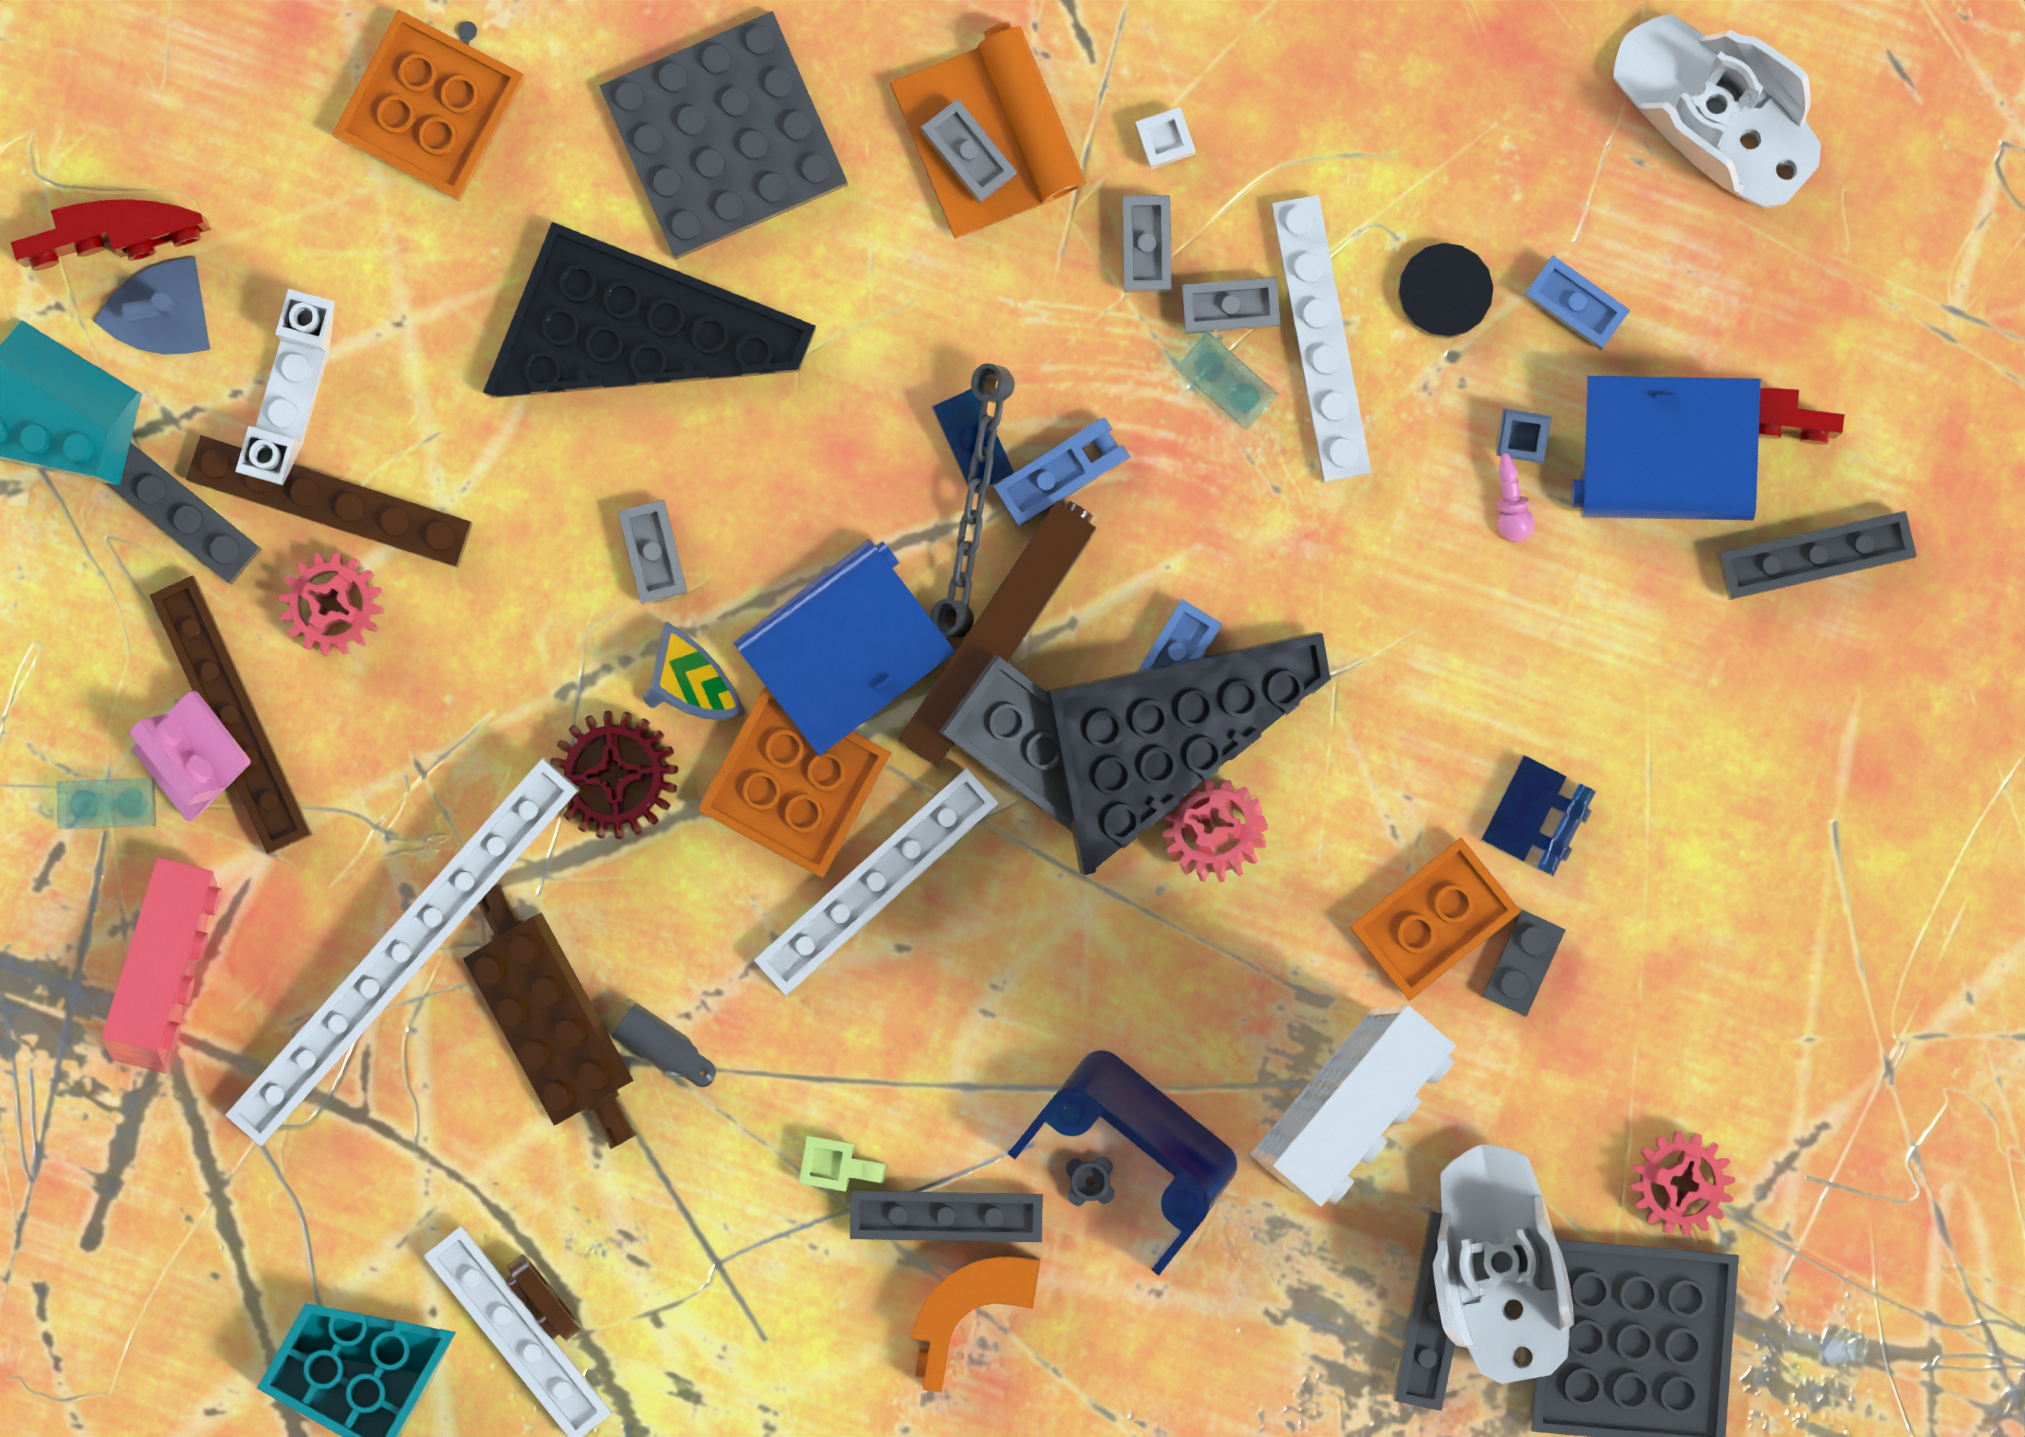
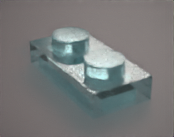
[1176,331,1279,431]
[56,778,156,830]

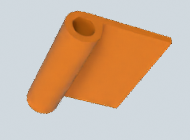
[890,22,1087,240]

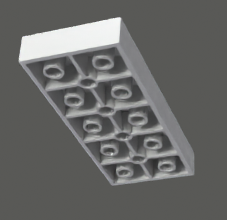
[1250,1005,1456,1207]

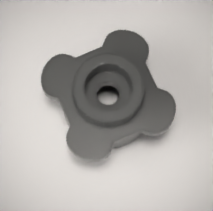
[1066,1157,1115,1206]

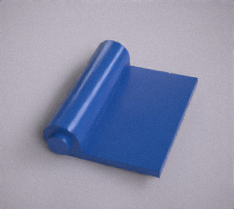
[1571,376,1761,521]
[733,539,956,756]

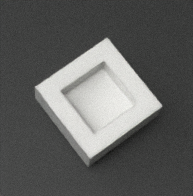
[1135,107,1196,170]

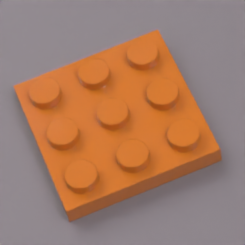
[332,9,525,202]
[698,686,892,879]

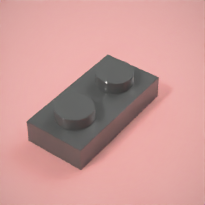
[1482,910,1566,1017]

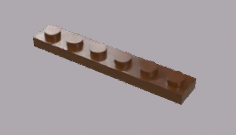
[186,435,473,568]
[149,575,313,855]

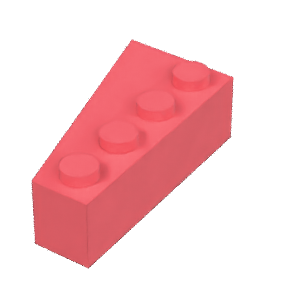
[101,857,222,1074]

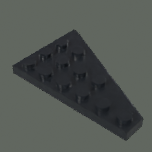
[483,222,817,398]
[1046,632,1331,875]

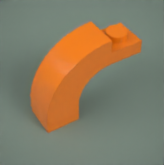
[911,1255,1040,1393]

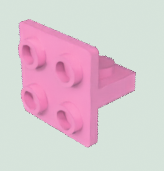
[129,691,250,821]

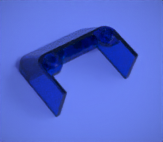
[1007,1050,1237,1276]

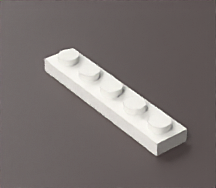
[423,1225,613,1437]

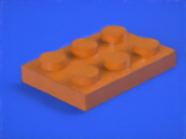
[1349,837,1521,1001]

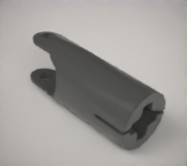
[612,1002,716,1087]

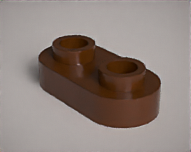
[506,1254,582,1341]

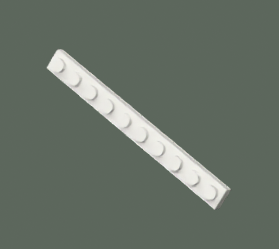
[225,757,579,1147]

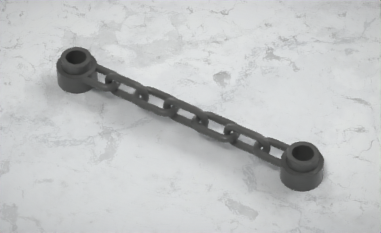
[930,363,1015,638]

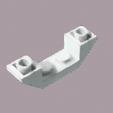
[235,289,335,485]

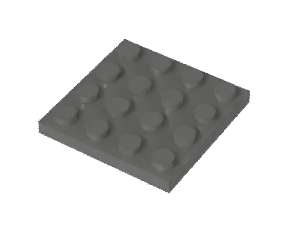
[599,11,848,260]
[1531,1239,1739,1437]

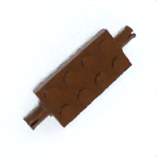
[463,883,637,1150]

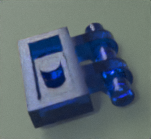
[1480,755,1596,877]

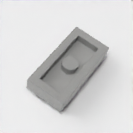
[920,99,1017,204]
[1122,195,1172,293]
[1181,277,1281,334]
[618,500,688,605]

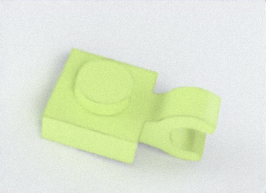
[799,1136,887,1192]

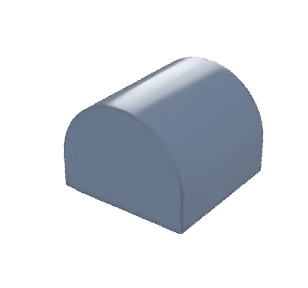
[1496,408,1552,464]

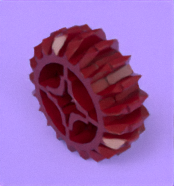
[550,711,679,840]

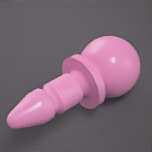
[1496,453,1535,543]

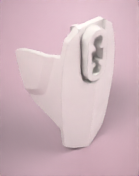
[1613,13,1821,209]
[1433,1145,1574,1384]

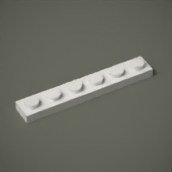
[1271,195,1371,483]
[754,768,999,996]

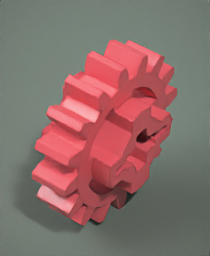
[279,552,384,656]
[1162,779,1268,882]
[1629,1131,1735,1236]

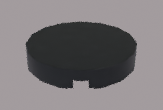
[1398,243,1494,339]

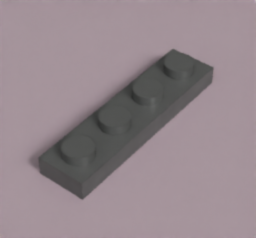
[106,442,262,585]
[1718,511,1917,600]
[850,1190,1043,1242]
[1393,1211,1455,1411]

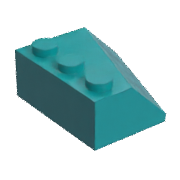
[0,320,142,486]
[256,1303,456,1437]

